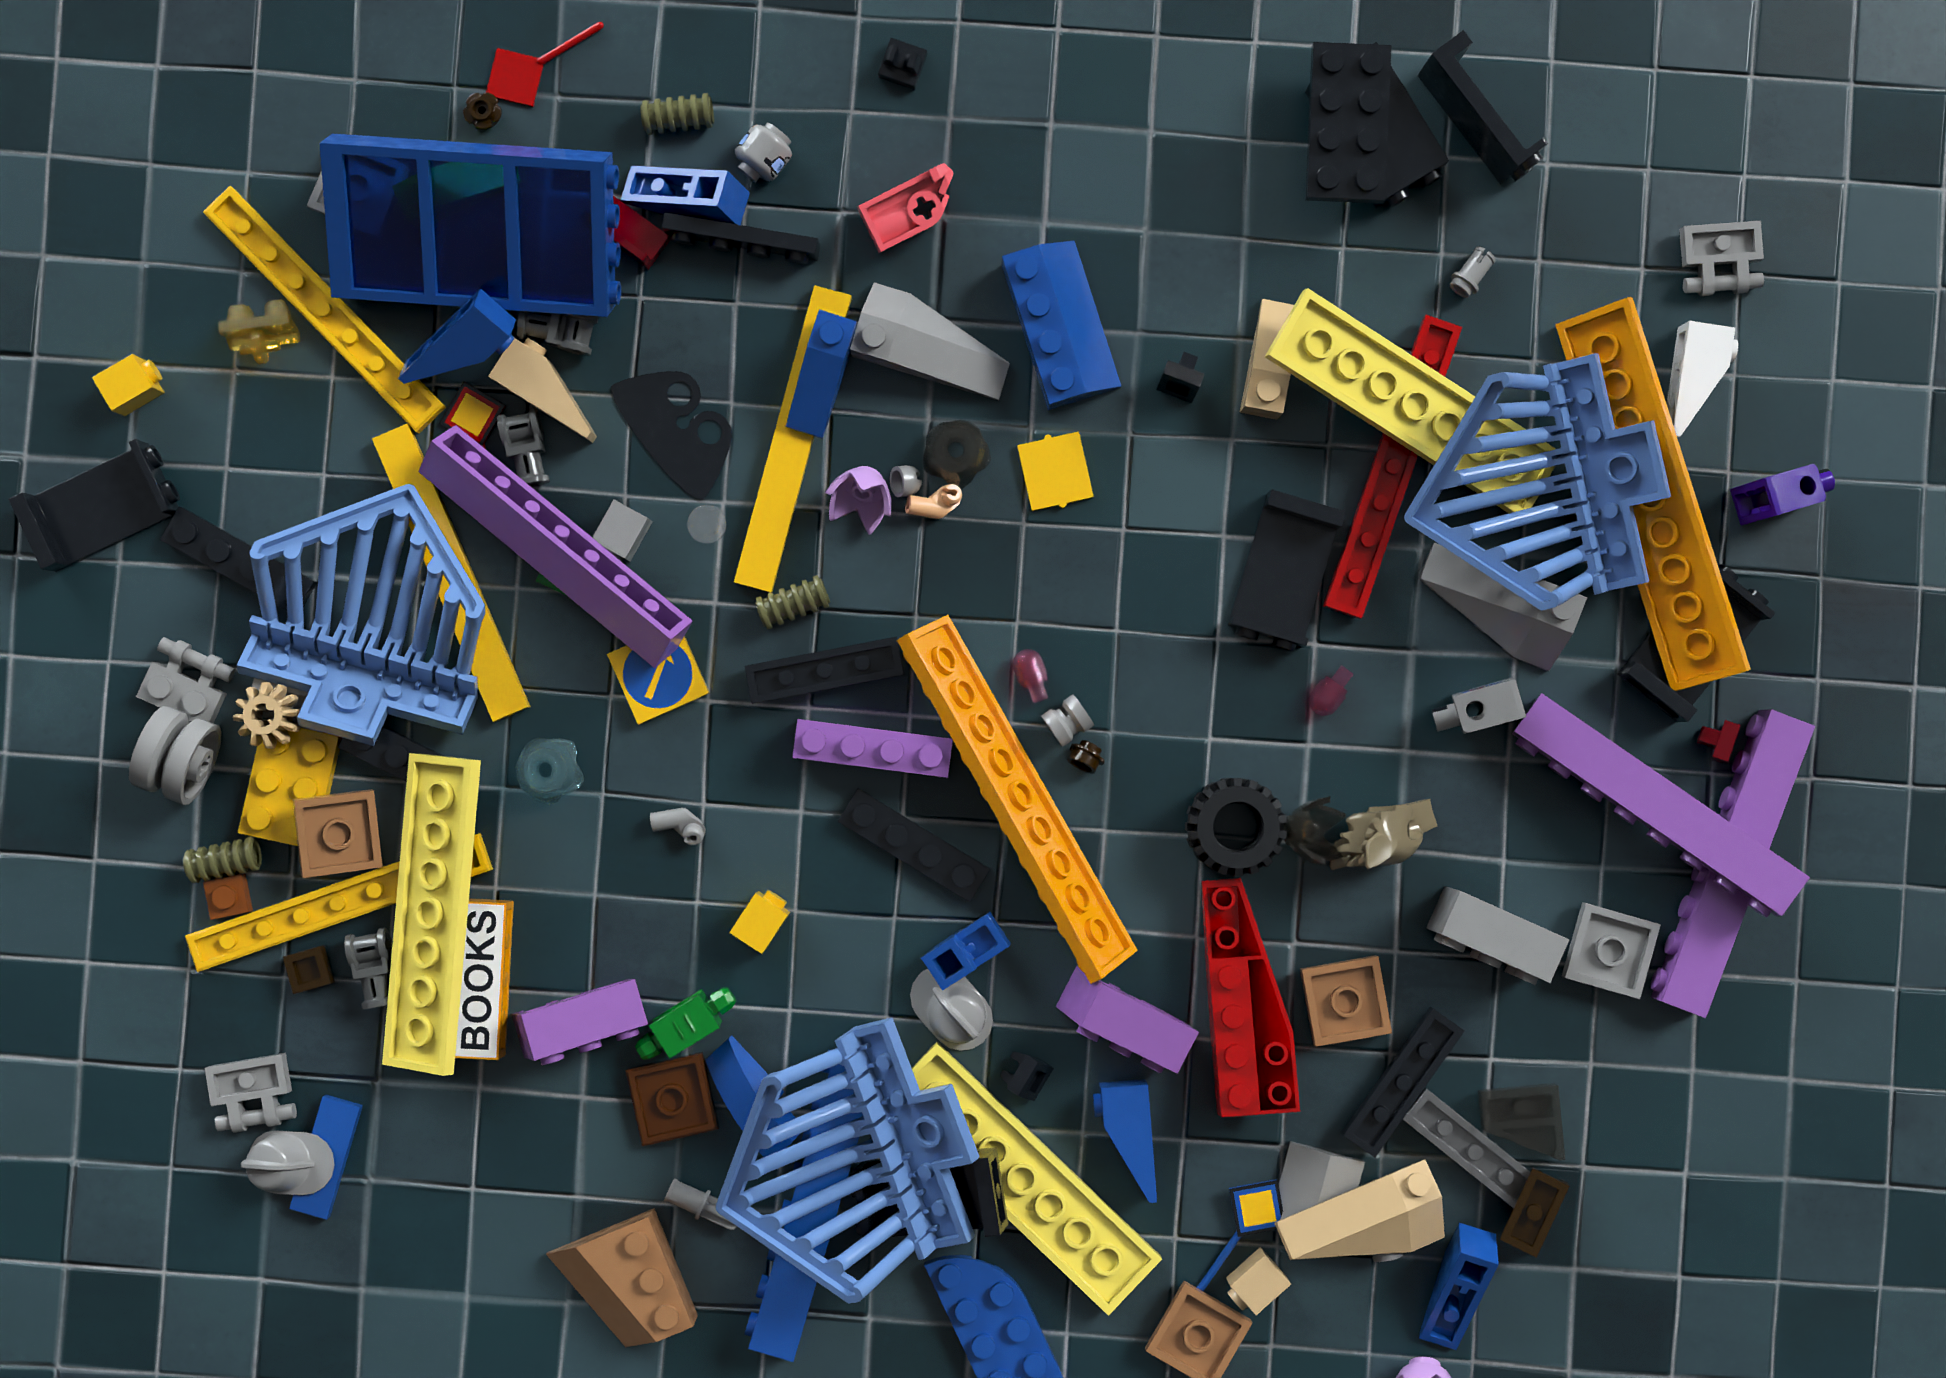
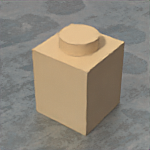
[1226,1247,1291,1315]

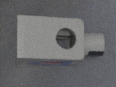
[1431,678,1526,734]

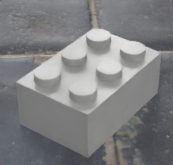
[1426,886,1569,985]

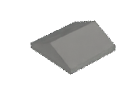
[1278,1141,1365,1220]

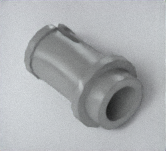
[1450,246,1496,298]

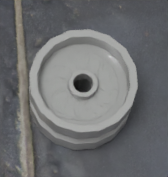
[129,706,222,805]

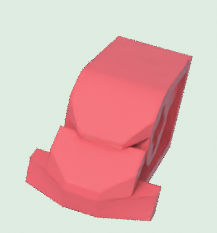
[857,163,954,253]

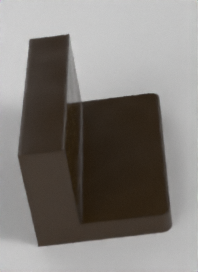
[1500,1167,1570,1258]

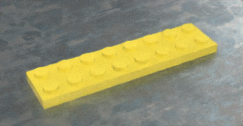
[1265,288,1556,513]
[382,753,481,1076]
[912,1042,1162,1316]

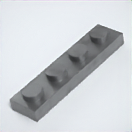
[1403,1088,1530,1208]

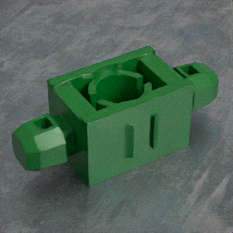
[635,987,737,1060]

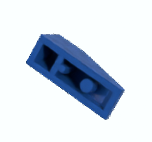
[621,166,750,225]
[398,289,516,384]
[786,309,857,439]
[1093,1079,1157,1203]
[1419,1223,1499,1350]

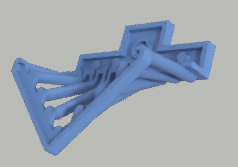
[1404,353,1671,611]
[237,484,485,746]
[716,1017,980,1304]

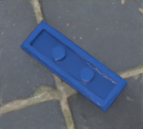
[289,1095,363,1220]

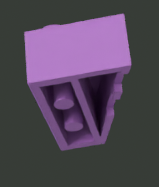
[1055,966,1199,1074]
[512,979,648,1065]

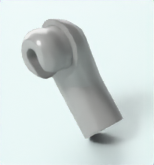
[650,808,706,845]

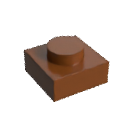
[203,873,253,920]

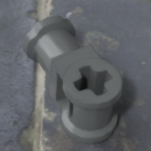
[517,311,599,356]
[497,407,550,487]
[344,927,392,1009]

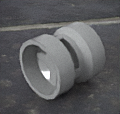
[1041,694,1094,747]

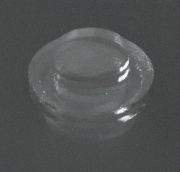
[687,505,727,544]

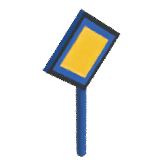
[1197,1179,1283,1291]

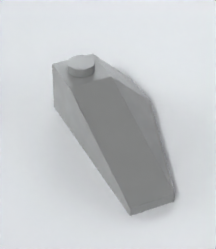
[850,283,1010,401]
[1419,543,1587,671]

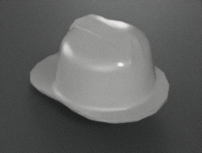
[910,969,993,1051]
[241,1130,335,1195]

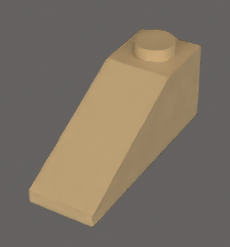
[1240,299,1294,420]
[488,338,597,443]

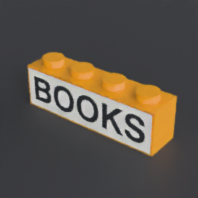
[455,899,514,1060]

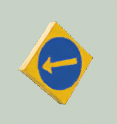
[607,636,710,725]

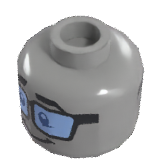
[735,122,792,183]

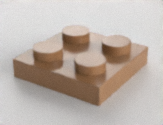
[293,789,383,878]
[1300,955,1392,1047]
[1145,1280,1252,1378]

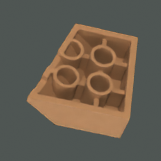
[546,1208,698,1347]

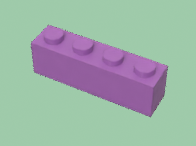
[792,719,953,778]

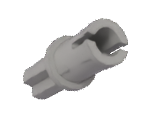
[664,1178,737,1230]

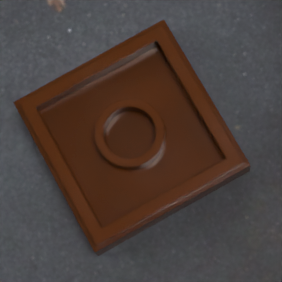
[625,1052,719,1146]

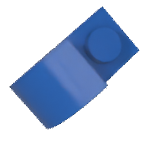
[921,912,1011,991]

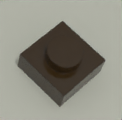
[283,945,335,994]

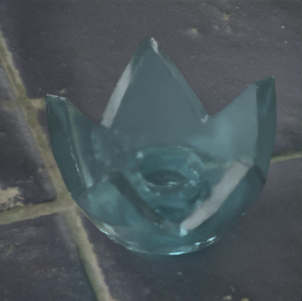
[515,737,584,805]

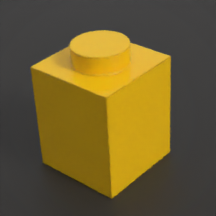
[92,354,165,416]
[729,890,790,954]

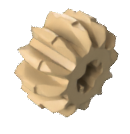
[232,682,301,749]

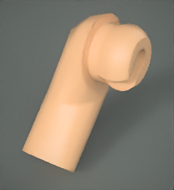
[905,484,962,519]

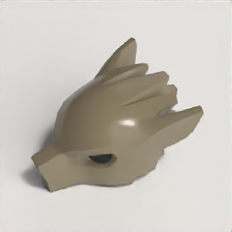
[1329,799,1437,870]

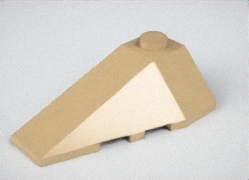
[1274,1159,1445,1260]

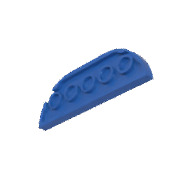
[924,1255,1064,1378]

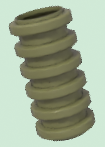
[640,93,714,135]
[755,575,830,630]
[183,837,262,883]

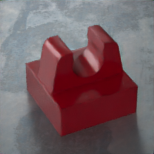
[1697,720,1740,765]

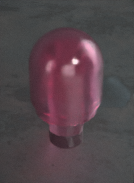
[1013,649,1048,703]
[1309,665,1354,716]

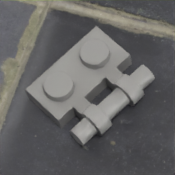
[1679,221,1764,296]
[136,637,235,723]
[205,1053,297,1133]

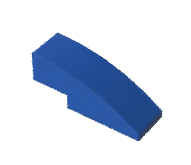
[705,1035,799,1157]

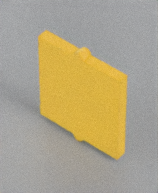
[1017,431,1094,511]

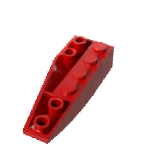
[1201,878,1300,1117]

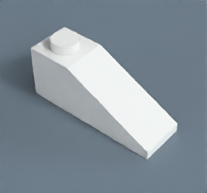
[1667,321,1738,438]

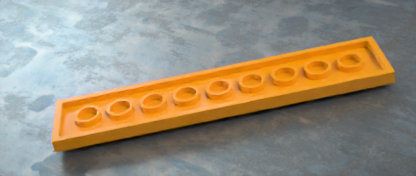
[1555,297,1751,691]
[897,615,1138,984]

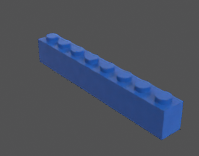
[744,1049,863,1362]

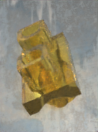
[219,299,300,364]

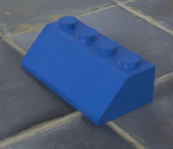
[1001,241,1121,411]

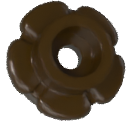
[463,92,502,130]
[1067,740,1105,774]

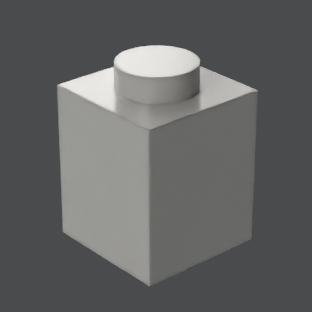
[592,499,653,562]

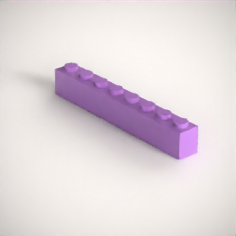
[418,425,693,668]
[1512,693,1810,918]
[1651,709,1815,1018]

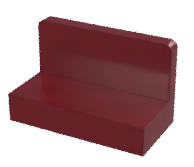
[580,196,671,270]

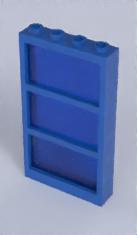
[319,134,621,317]

